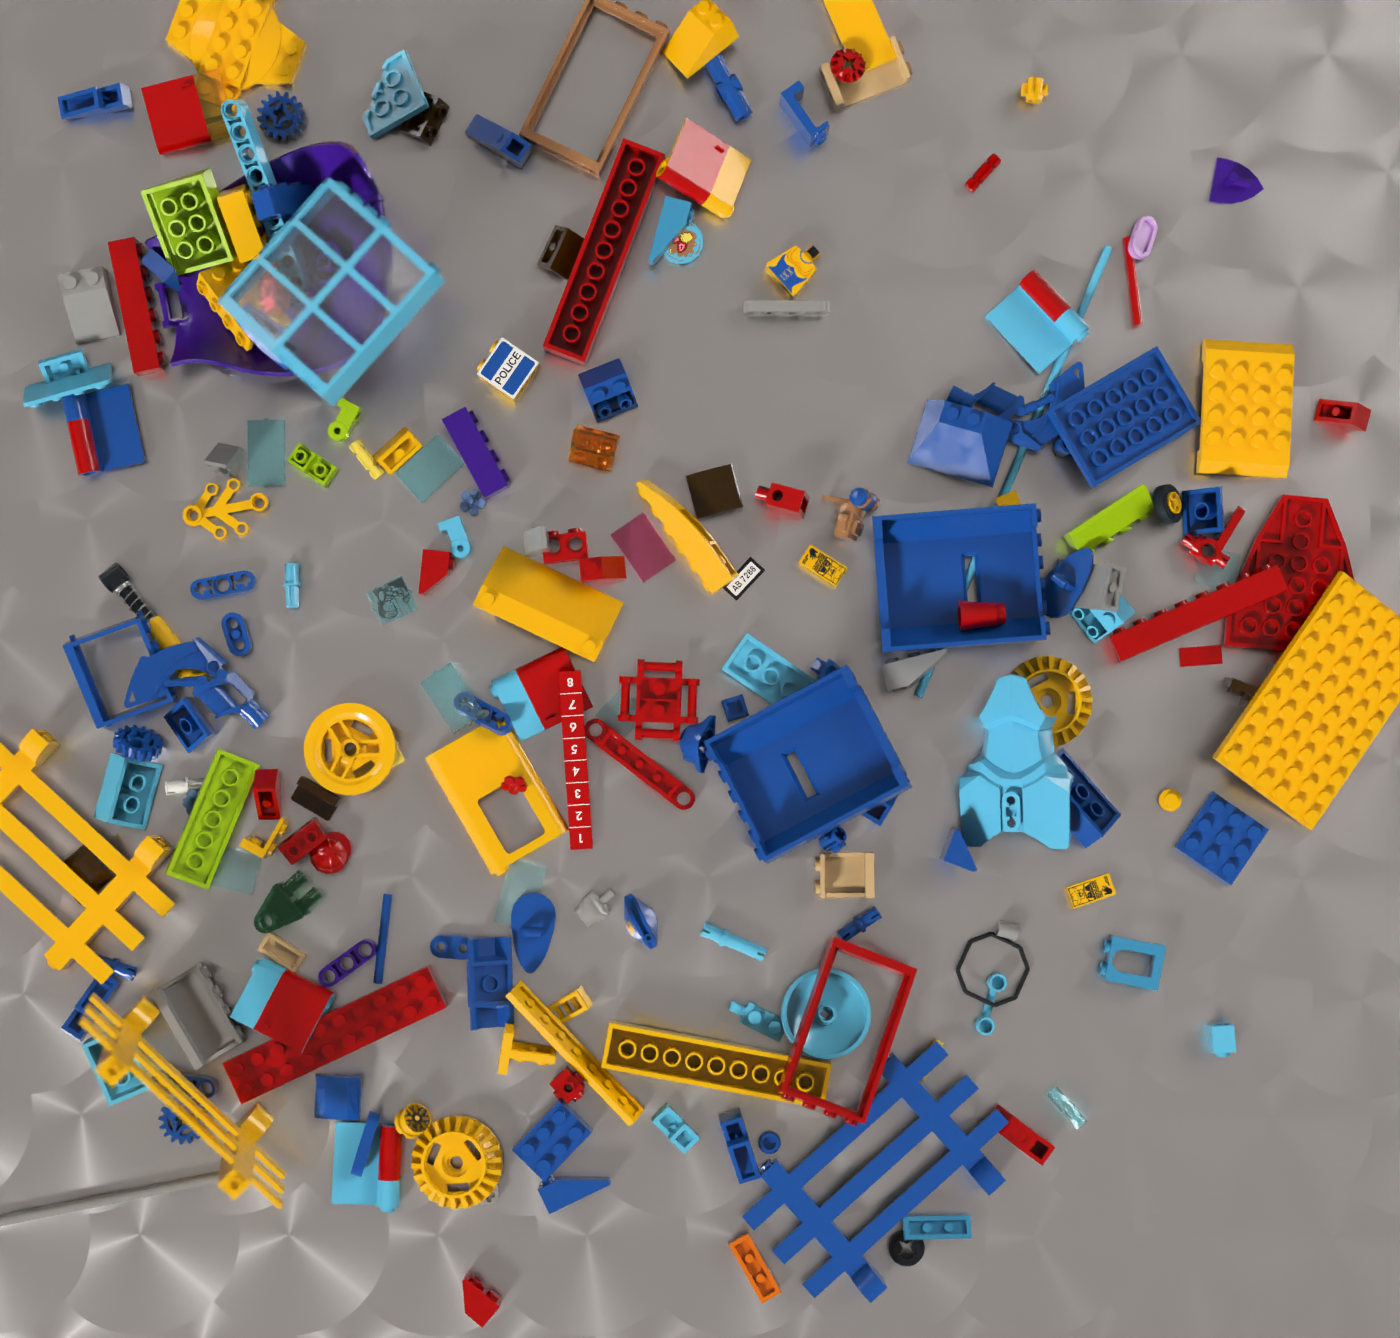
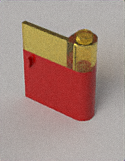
[141,68,242,155]

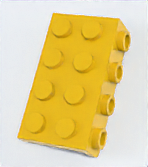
[196,257,291,351]

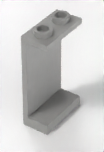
[1056,558,1127,612]

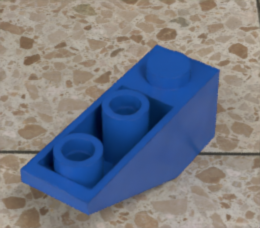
[464,114,533,169]

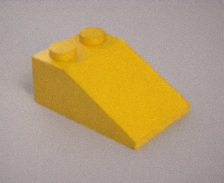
[662,0,739,79]

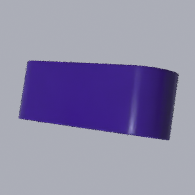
[318,939,377,987]

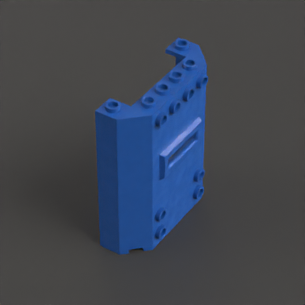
[872,503,1050,653]
[704,665,913,864]

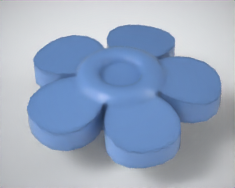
[460,490,485,515]

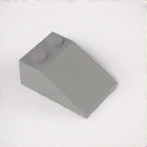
[58,266,121,345]

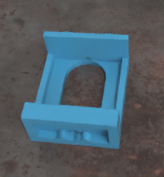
[1099,934,1166,991]

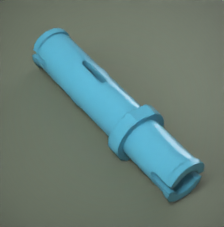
[700,922,767,961]

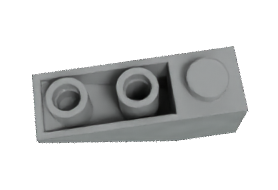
[204,443,244,478]
[881,648,949,693]

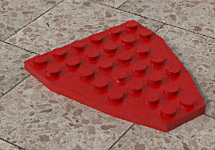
[1223,494,1354,652]

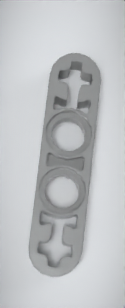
[743,300,830,315]

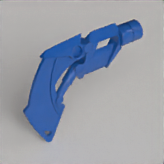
[946,362,1085,452]
[124,637,269,729]

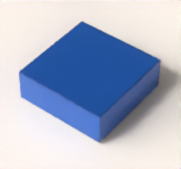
[721,694,749,722]

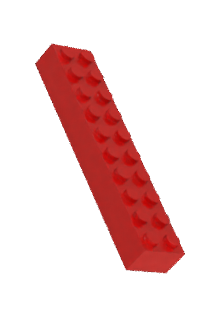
[543,138,665,366]
[222,965,449,1104]

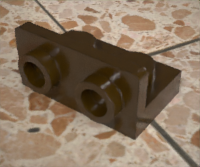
[400,92,449,145]
[1222,677,1259,708]

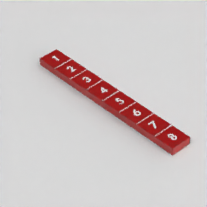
[558,670,593,850]

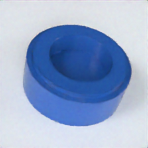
[758,1130,781,1154]

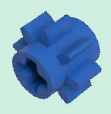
[819,827,847,853]

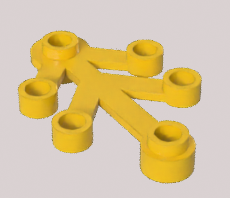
[183,478,269,540]

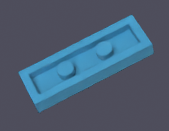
[902,1215,972,1240]

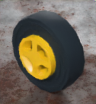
[1153,484,1183,525]

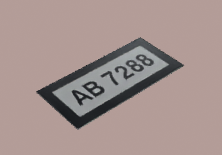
[723,557,765,601]

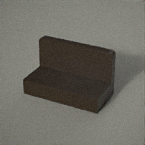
[537,225,584,279]
[291,776,343,821]

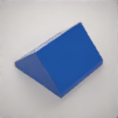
[1182,486,1224,535]
[164,697,217,754]
[939,827,977,872]

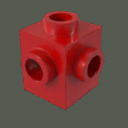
[550,1066,585,1103]

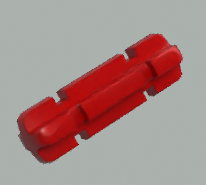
[965,153,1001,192]

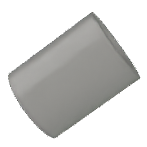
[996,920,1020,941]

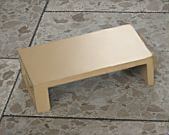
[819,36,913,112]

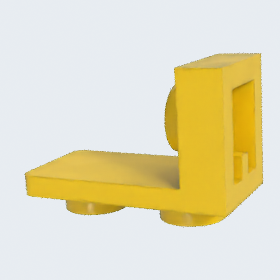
[239,817,288,859]

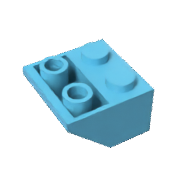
[1069,595,1135,644]

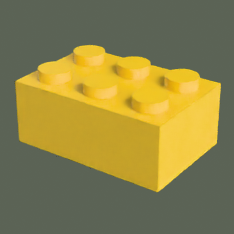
[217,184,270,263]

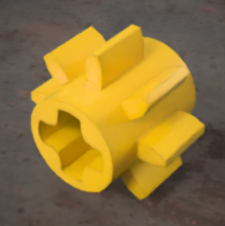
[1021,77,1049,103]

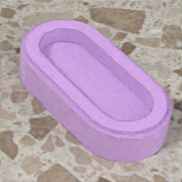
[1128,216,1158,260]

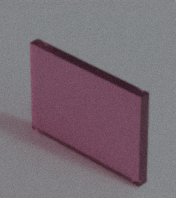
[611,513,676,582]

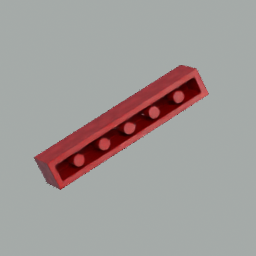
[108,237,167,376]

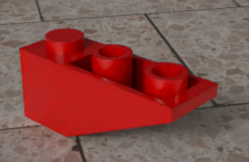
[988,1103,1056,1166]

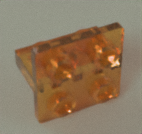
[568,425,620,472]

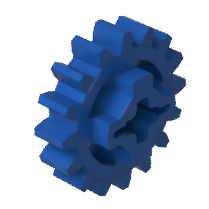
[257,91,306,141]
[112,725,163,762]
[158,1096,208,1145]

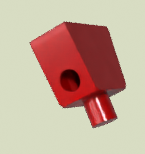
[756,483,810,519]

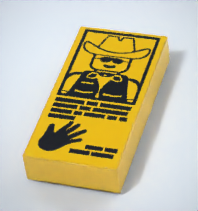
[798,544,848,587]
[1066,873,1116,909]

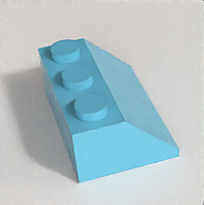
[93,752,163,830]

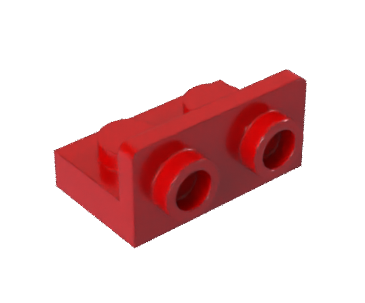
[278,816,327,865]

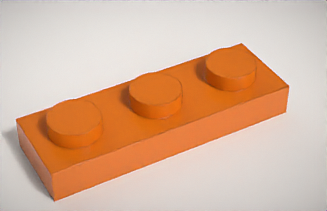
[728,1232,781,1303]

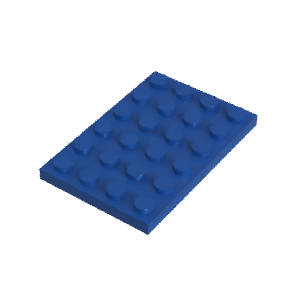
[1046,346,1201,489]

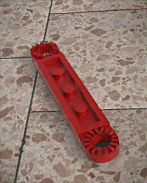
[585,719,695,810]

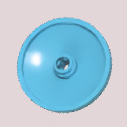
[781,969,871,1059]

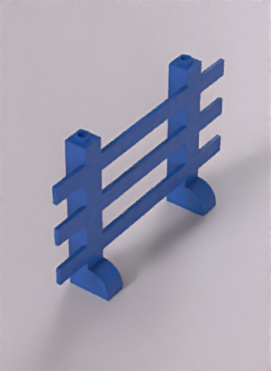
[742,1041,1009,1303]

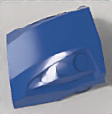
[314,1073,362,1120]

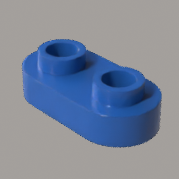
[221,612,252,656]
[430,935,470,960]

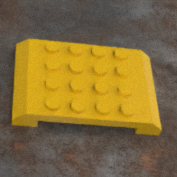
[1196,339,1295,479]

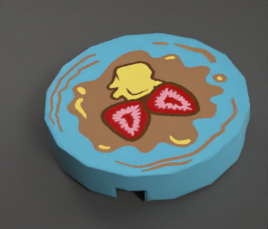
[663,222,704,265]

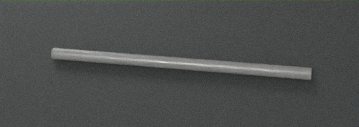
[0,1171,219,1226]

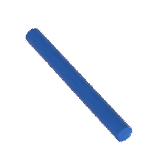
[373,894,392,984]

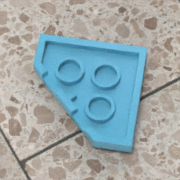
[363,49,429,140]

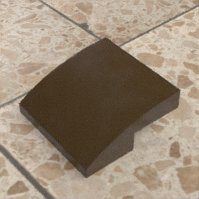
[686,464,743,519]

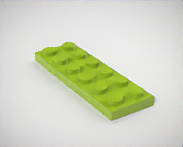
[165,748,260,890]

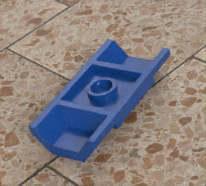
[467,937,514,1031]

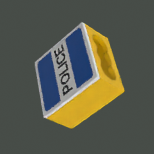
[477,337,540,402]

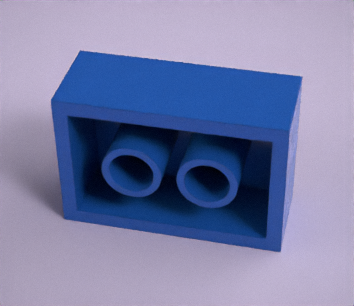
[512,1100,593,1182]

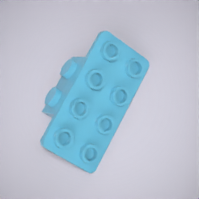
[23,348,112,407]

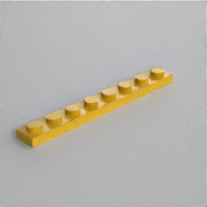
[505,980,644,1126]

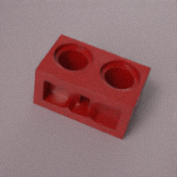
[542,528,589,564]

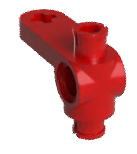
[1181,506,1246,569]

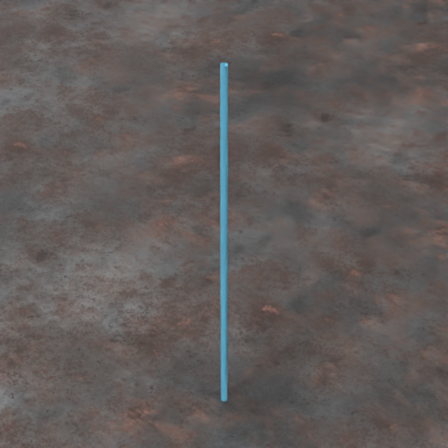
[914,245,1113,698]

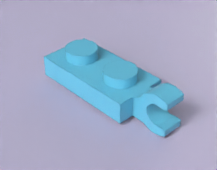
[728,1000,785,1042]

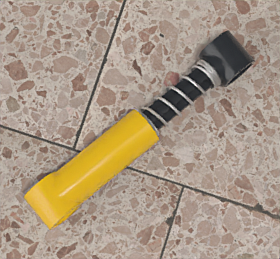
[98,562,207,688]

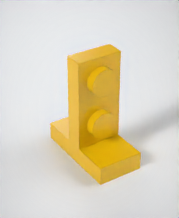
[498,1023,556,1075]

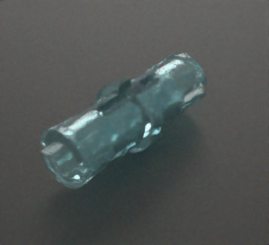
[1047,1086,1087,1130]

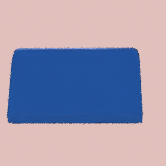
[141,249,180,292]

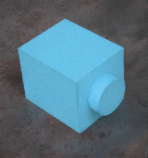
[1207,1023,1236,1057]

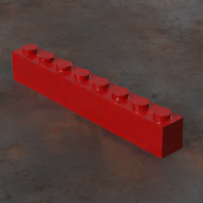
[1109,564,1288,662]

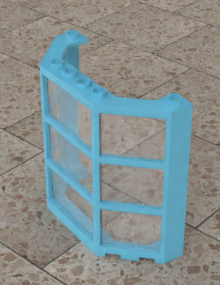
[217,177,445,406]

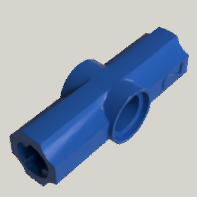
[705,53,753,122]

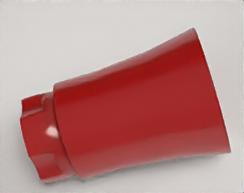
[957,600,1006,632]

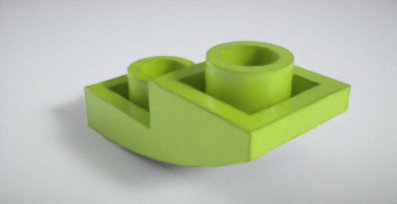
[287,442,339,488]

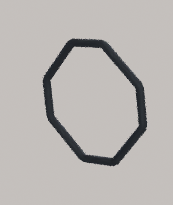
[956,932,1030,1007]

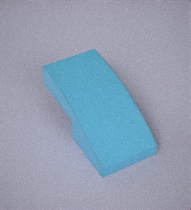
[651,1103,700,1154]

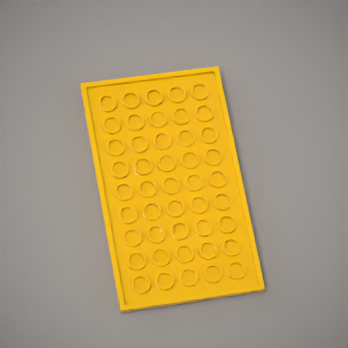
[1212,571,1400,831]

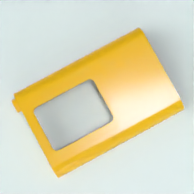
[425,718,569,876]

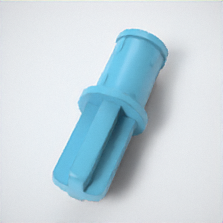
[283,563,301,608]

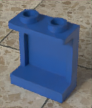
[779,81,830,147]

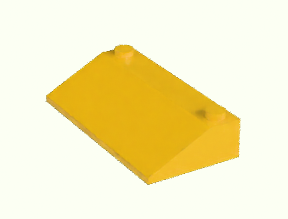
[473,546,624,663]

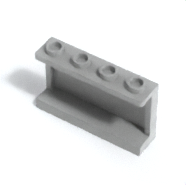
[149,963,246,1070]

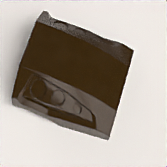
[63,844,114,905]

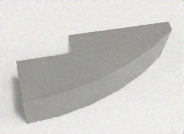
[523,525,550,556]

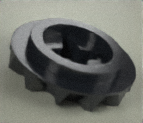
[889,1230,925,1266]

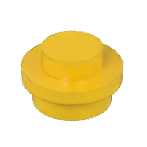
[1159,789,1182,811]

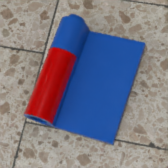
[62,384,146,476]

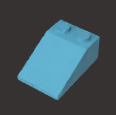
[82,1031,149,1106]

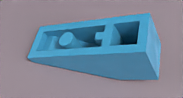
[649,196,695,266]

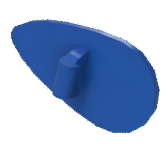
[1041,548,1094,618]
[511,893,556,973]

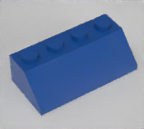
[1056,748,1121,849]

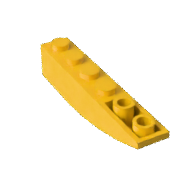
[636,479,739,594]

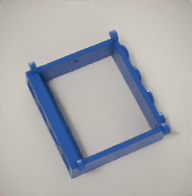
[63,610,178,729]

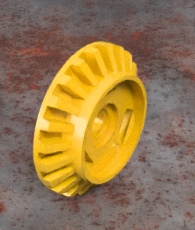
[1010,656,1093,747]
[304,703,397,795]
[411,1115,503,1209]

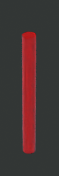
[1124,236,1143,326]

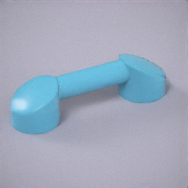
[975,973,1007,1035]

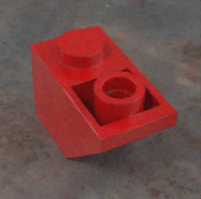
[462,1273,501,1328]

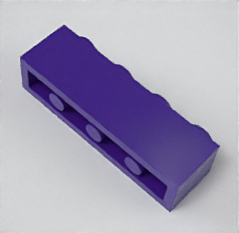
[442,407,510,500]

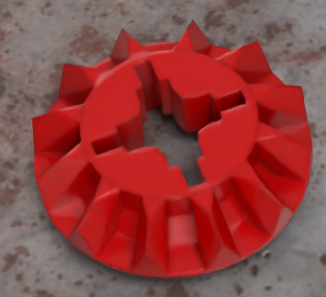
[830,47,866,83]

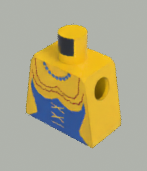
[765,245,821,299]

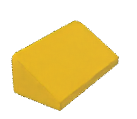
[373,427,423,476]

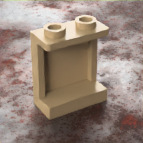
[815,852,875,898]

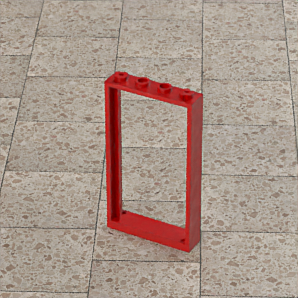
[776,937,918,1127]

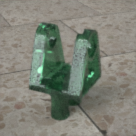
[254,869,323,933]

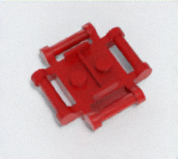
[618,659,700,741]

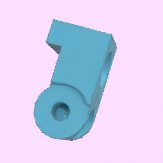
[438,516,472,559]

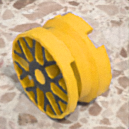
[395,1103,431,1139]

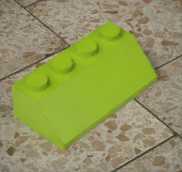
[1062,483,1154,553]

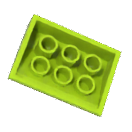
[140,168,238,276]

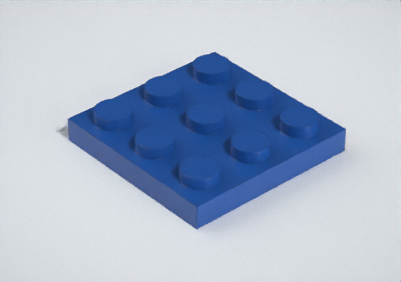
[1174,792,1269,885]

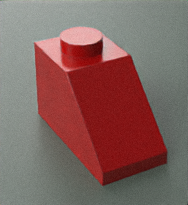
[1314,399,1371,432]
[418,549,455,595]
[579,556,627,583]
[253,769,282,820]

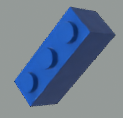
[251,181,314,221]

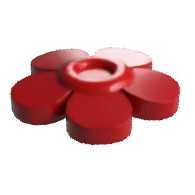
[501,776,527,795]

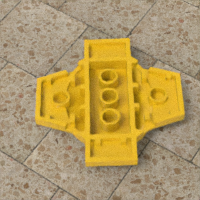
[166,0,307,112]

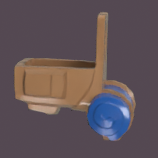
[822,488,881,541]

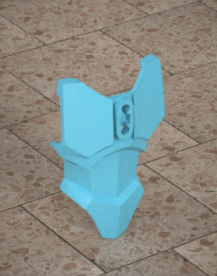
[959,674,1073,849]

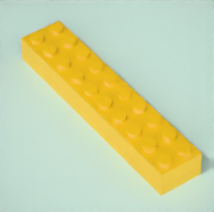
[601,1020,832,1105]

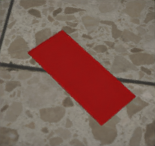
[1179,645,1223,667]

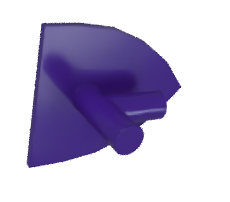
[1209,157,1264,204]

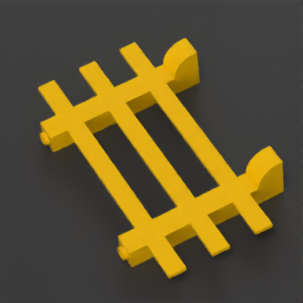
[0,728,176,985]
[79,992,286,1209]

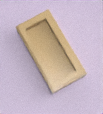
[256,930,307,973]

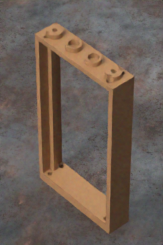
[519,0,670,178]

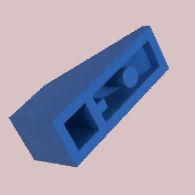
[538,1176,611,1214]

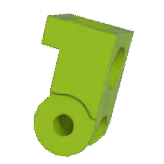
[328,398,363,442]

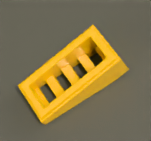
[547,986,593,1024]

